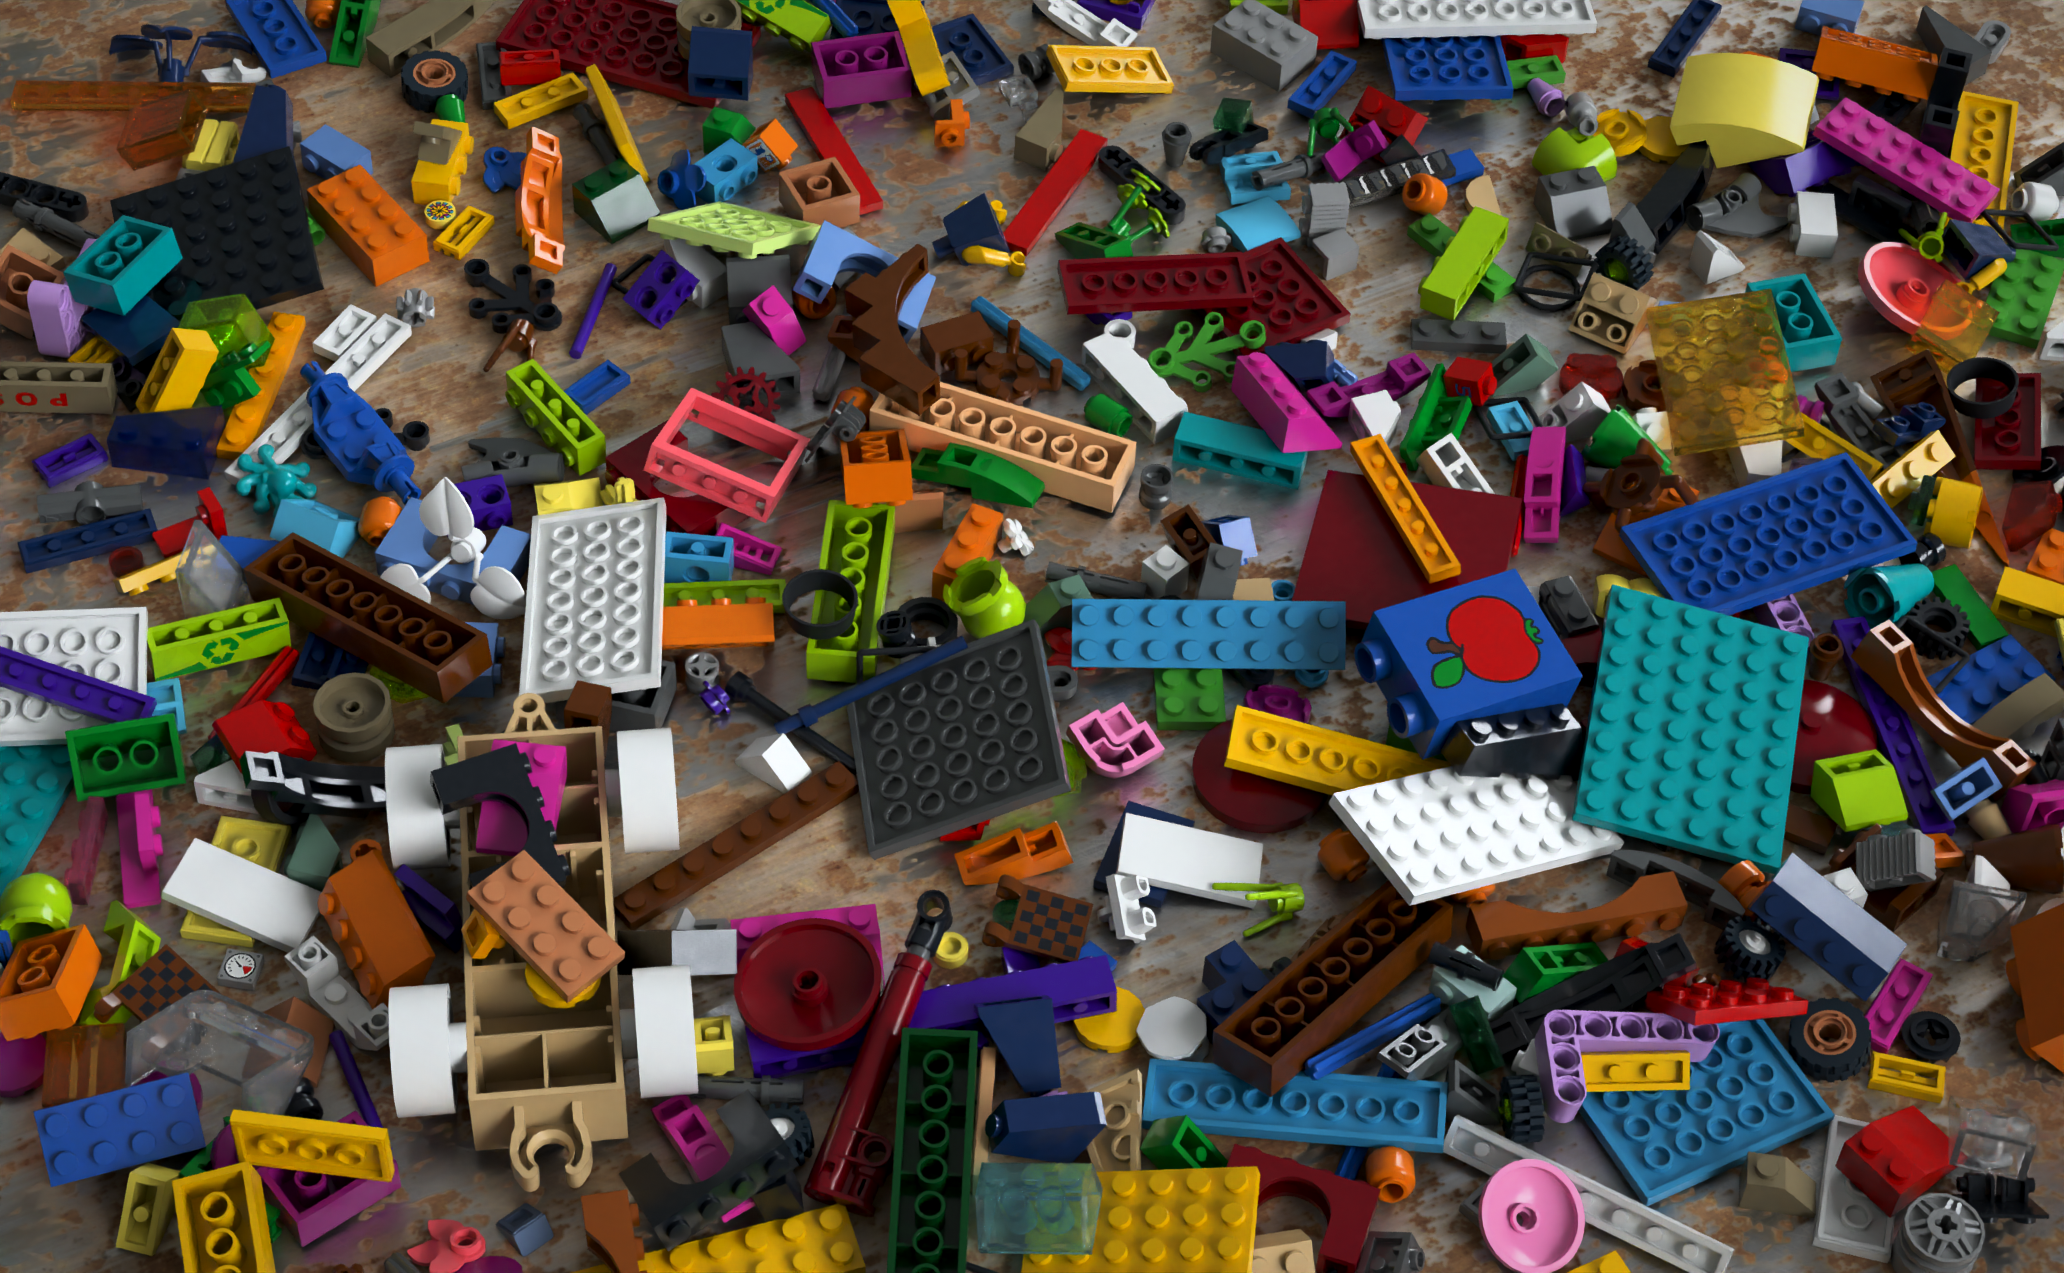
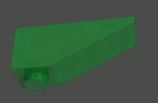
[329,0,381,68]
[1054,222,1134,259]
[1503,942,1609,1004]

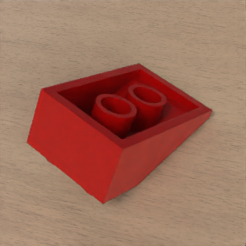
[1835,1105,1968,1218]

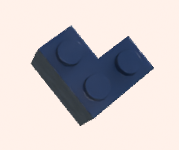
[1196,940,1270,1045]

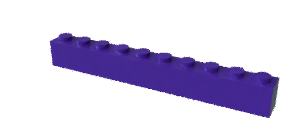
[745,955,1117,1079]

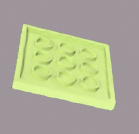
[647,201,821,259]

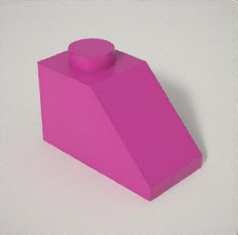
[743,285,807,356]

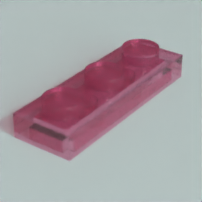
[64,796,109,905]

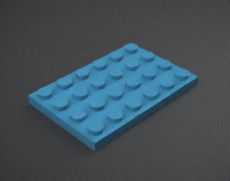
[1578,1019,1835,1206]

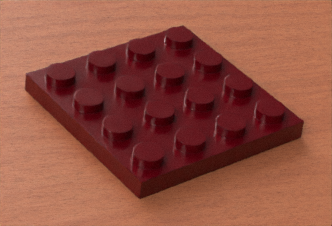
[1195,237,1351,356]

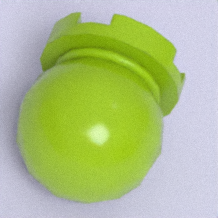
[942,557,1026,640]
[0,872,73,950]

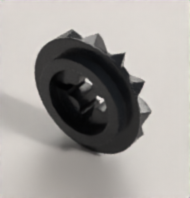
[1900,1011,1961,1064]

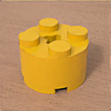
[1923,476,1983,549]

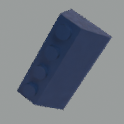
[1747,853,1907,1002]

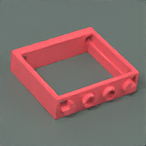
[643,388,811,523]

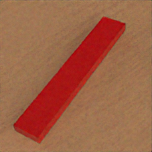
[785,87,883,215]
[1003,129,1108,257]

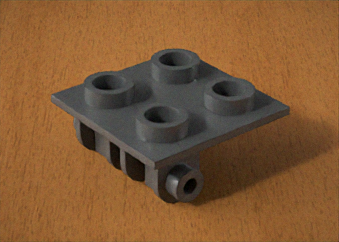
[805,396,866,463]

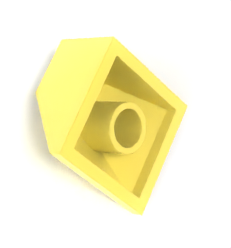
[533,477,603,516]

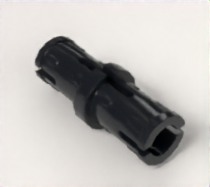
[1428,941,1504,991]

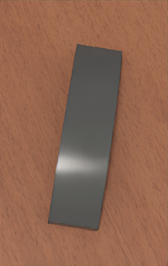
[1814,372,1905,474]
[1606,850,1745,930]

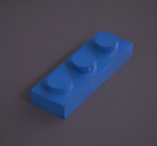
[1287,50,1357,119]

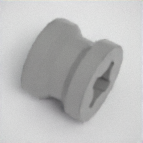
[685,652,720,695]

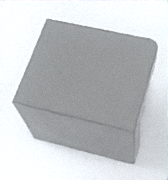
[1312,228,1359,280]

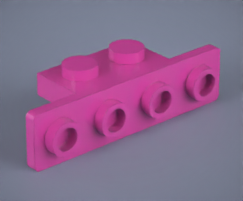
[116,789,164,909]

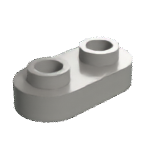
[1974,20,2011,64]

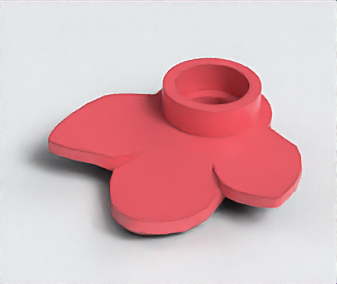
[407,1219,486,1273]

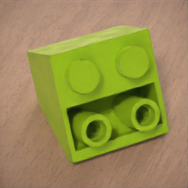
[1810,749,1908,832]

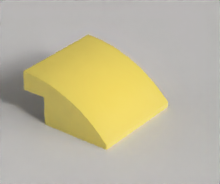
[1670,53,1819,168]

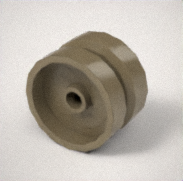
[676,0,742,61]
[313,672,395,763]

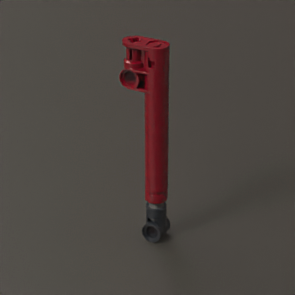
[803,890,953,1217]

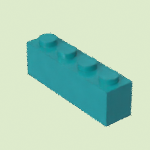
[1172,411,1308,490]

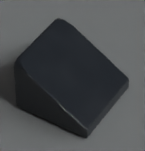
[1380,134,1422,174]

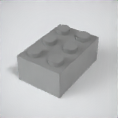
[1210,0,1318,92]

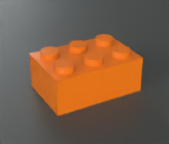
[0,924,104,1041]

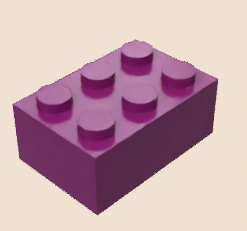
[811,31,912,108]
[256,1110,401,1247]

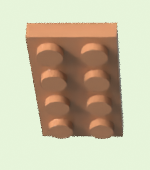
[466,850,625,1003]

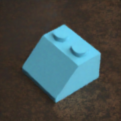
[269,499,361,558]

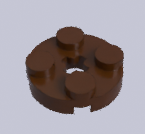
[1622,360,1687,417]

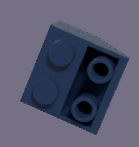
[688,26,753,101]

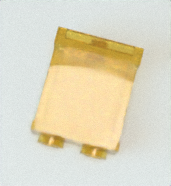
[1904,279,2000,375]

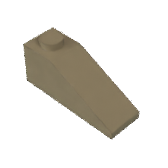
[1014,84,1064,171]

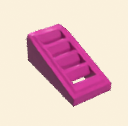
[715,522,782,575]

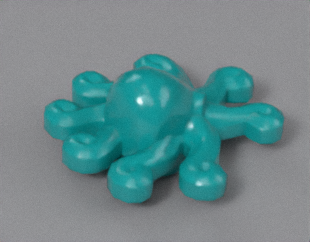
[235,444,317,520]

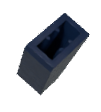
[973,995,1061,1097]
[985,1092,1107,1165]

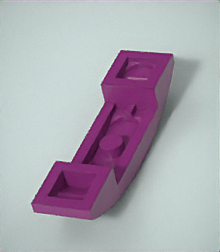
[1307,352,1431,417]

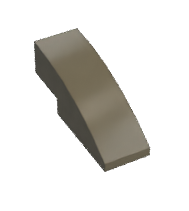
[1972,673,2064,744]

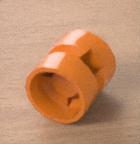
[1718,860,1768,925]

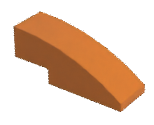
[954,821,1074,886]

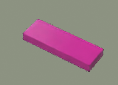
[1864,958,1933,1054]

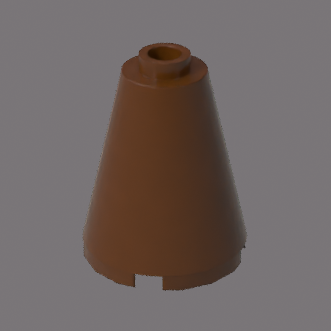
[1965,824,2064,894]

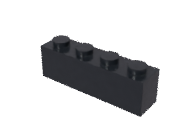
[1440,703,1584,781]

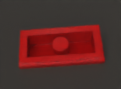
[499,49,561,86]

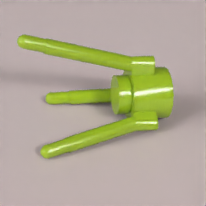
[1898,212,1947,262]
[1212,882,1305,937]

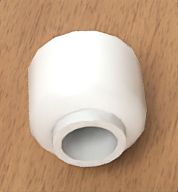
[2011,182,2059,222]

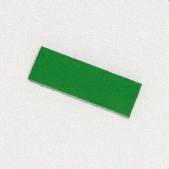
[1931,564,2009,651]

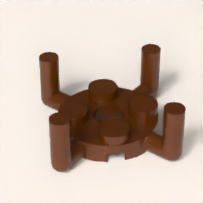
[954,319,1063,406]
[1582,438,1697,534]

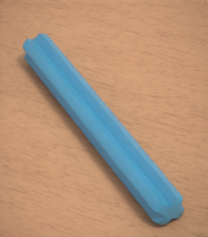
[970,296,1091,391]

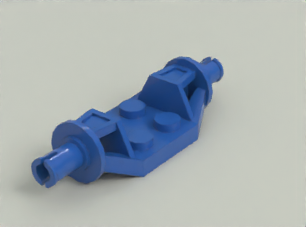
[300,361,421,505]

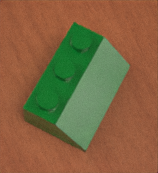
[65,713,187,801]

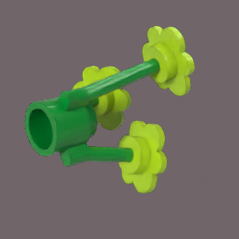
[1103,168,1170,244]

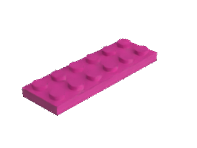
[1812,97,2000,223]

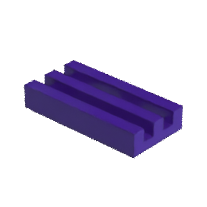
[32,433,108,488]

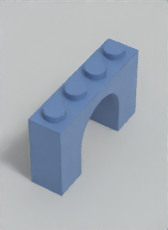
[792,220,936,344]
[375,497,531,605]

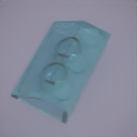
[975,1162,1103,1255]

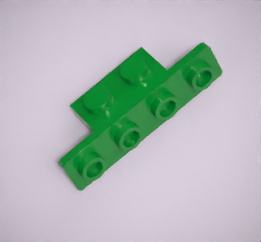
[200,340,271,413]
[1399,363,1473,471]

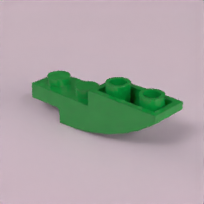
[911,443,1045,508]

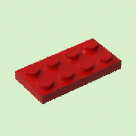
[1646,977,1808,1026]

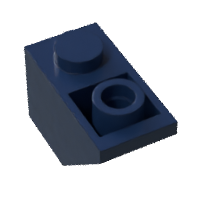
[1265,340,1334,392]

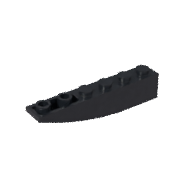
[1636,140,1714,255]

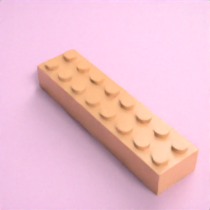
[869,382,1137,513]

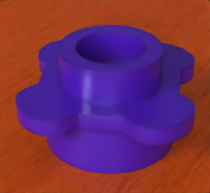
[698,681,731,716]

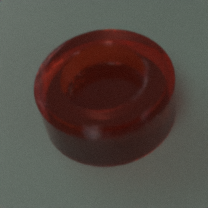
[109,546,145,578]

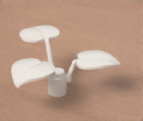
[380,477,526,619]

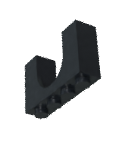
[1918,47,1973,157]
[430,743,570,890]
[619,1089,799,1252]

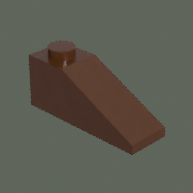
[564,680,612,760]

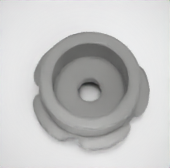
[1201,227,1231,253]

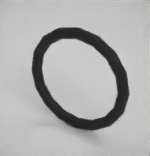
[1519,264,1580,311]

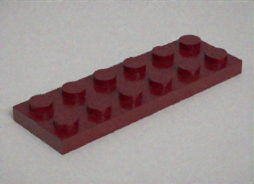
[1057,252,1254,315]

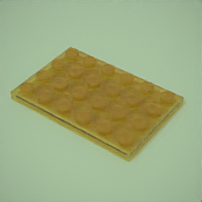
[1646,289,1805,456]

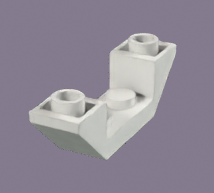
[284,935,389,1051]

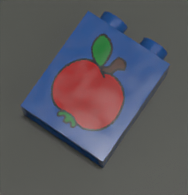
[1354,569,1583,760]

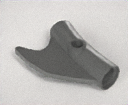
[1685,173,1790,238]
[461,438,565,487]

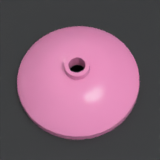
[1478,1159,1585,1273]

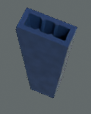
[233,85,294,163]

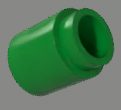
[1084,393,1133,437]

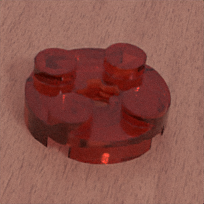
[1558,353,1623,405]

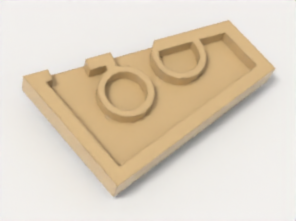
[1083,1068,1142,1172]

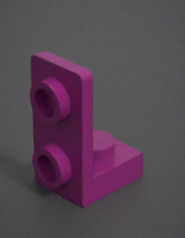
[1321,120,1389,182]

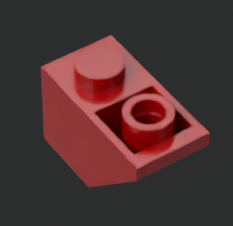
[1501,34,1569,63]

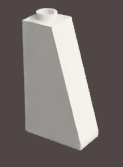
[1714,385,1784,487]

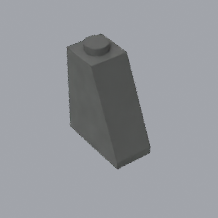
[721,322,800,402]

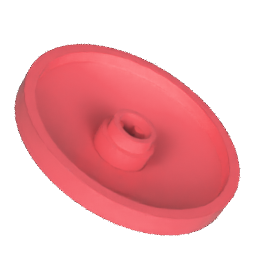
[1858,242,1973,342]

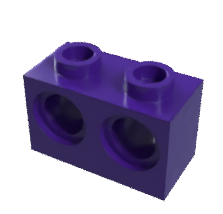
[622,250,700,330]
[447,474,513,537]

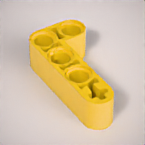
[887,0,950,97]

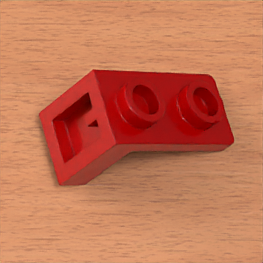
[152,487,228,558]

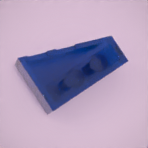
[106,405,226,480]

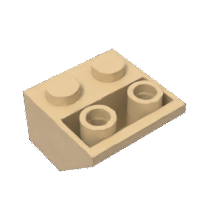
[1568,272,1657,355]
[1252,1229,1315,1273]

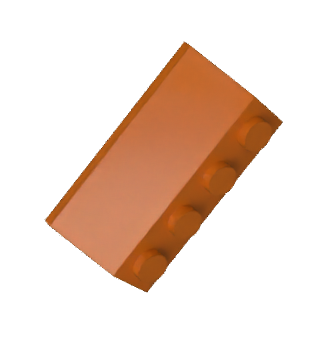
[662,597,775,650]
[317,849,436,1010]

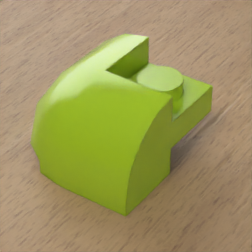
[1532,127,1617,182]

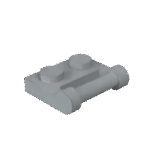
[911,51,981,121]

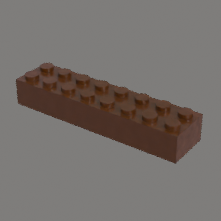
[243,532,493,704]
[1213,880,1453,1097]

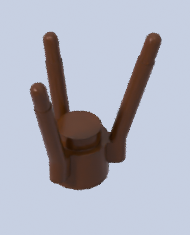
[483,318,538,372]

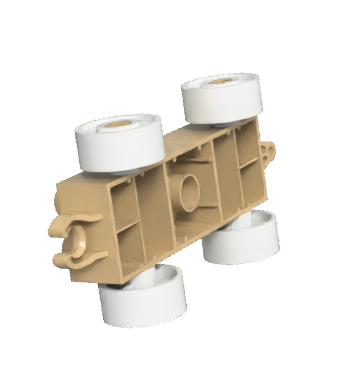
[385,693,698,1192]

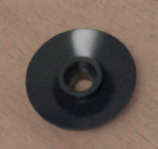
[2012,445,2064,488]

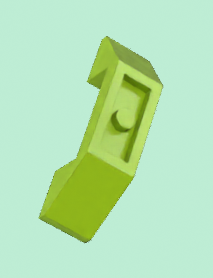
[79,900,161,1042]

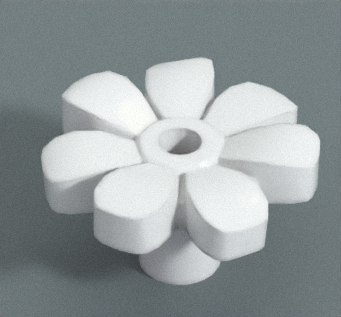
[997,518,1034,557]

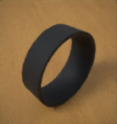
[1947,357,2019,419]
[782,569,858,640]

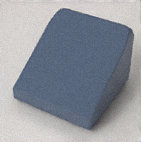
[495,1203,554,1257]

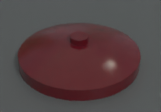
[1790,679,1877,794]
[1191,719,1328,833]
[734,918,883,1051]

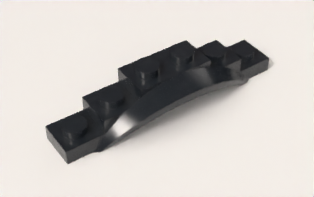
[239,751,387,819]
[1480,933,1697,1063]

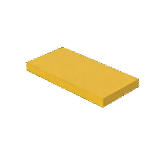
[1046,45,1174,94]
[585,64,651,183]
[229,1109,395,1182]

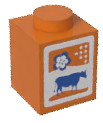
[742,118,798,173]

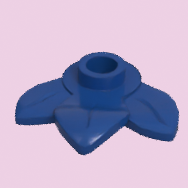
[483,147,527,193]
[657,150,707,210]

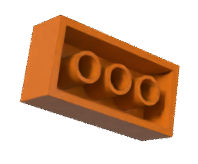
[307,165,430,287]
[839,429,913,509]

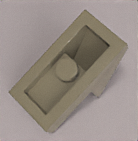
[413,121,462,165]

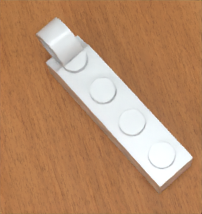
[1081,319,1188,444]

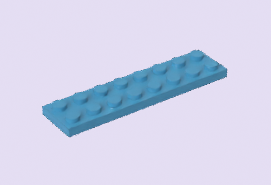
[1071,599,1346,670]
[1142,1058,1448,1153]

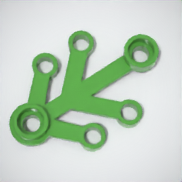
[1147,312,1266,393]

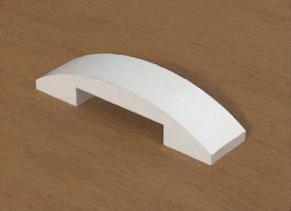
[1033,0,1138,47]

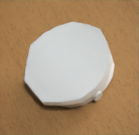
[1136,996,1209,1062]

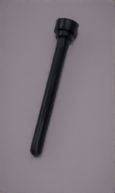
[724,671,857,774]

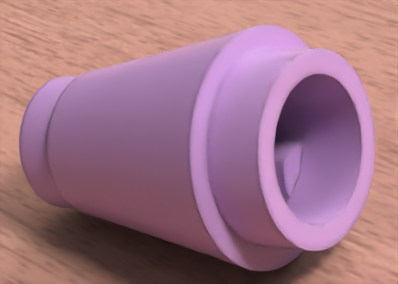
[1527,78,1565,117]

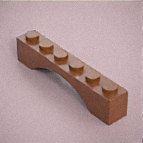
[1850,620,2036,801]
[1465,871,1688,960]
[581,1189,647,1273]

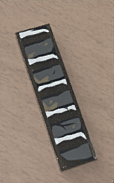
[1333,149,1456,210]

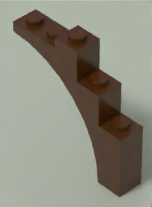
[845,244,941,416]

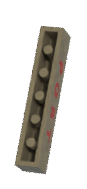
[0,361,118,414]

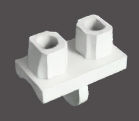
[1097,874,1157,943]

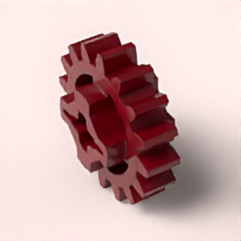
[711,367,781,423]

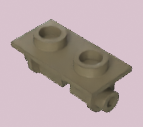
[1525,222,1592,277]

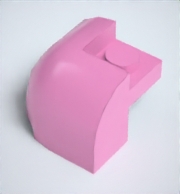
[1066,702,1165,779]

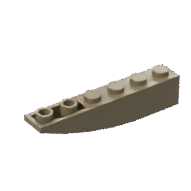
[366,0,496,78]

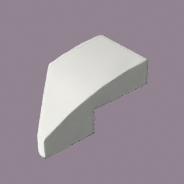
[200,58,266,96]

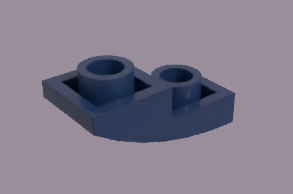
[1872,402,1946,447]

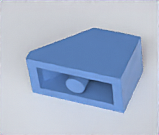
[1930,757,2003,821]

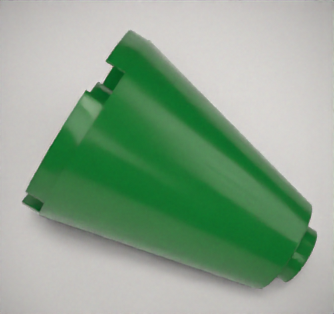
[1581,404,1674,475]

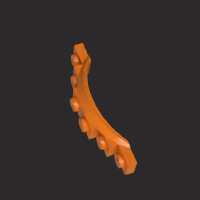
[515,127,565,274]

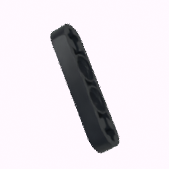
[1098,145,1186,225]
[0,172,89,222]

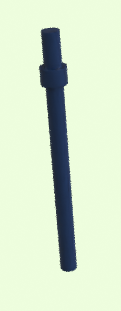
[774,635,968,734]

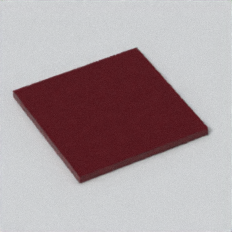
[1292,470,1522,630]

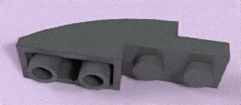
[1376,1007,1479,1081]

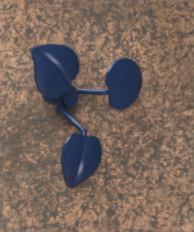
[109,24,253,93]

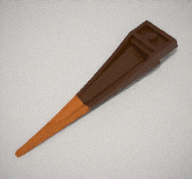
[1870,349,2010,567]

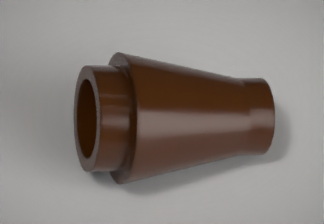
[1809,633,1844,681]

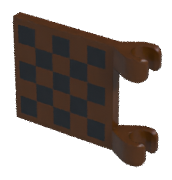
[982,874,1094,963]
[93,944,220,1063]

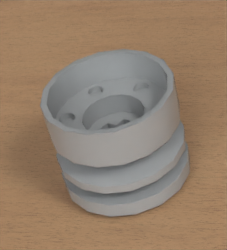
[1891,1193,1985,1273]

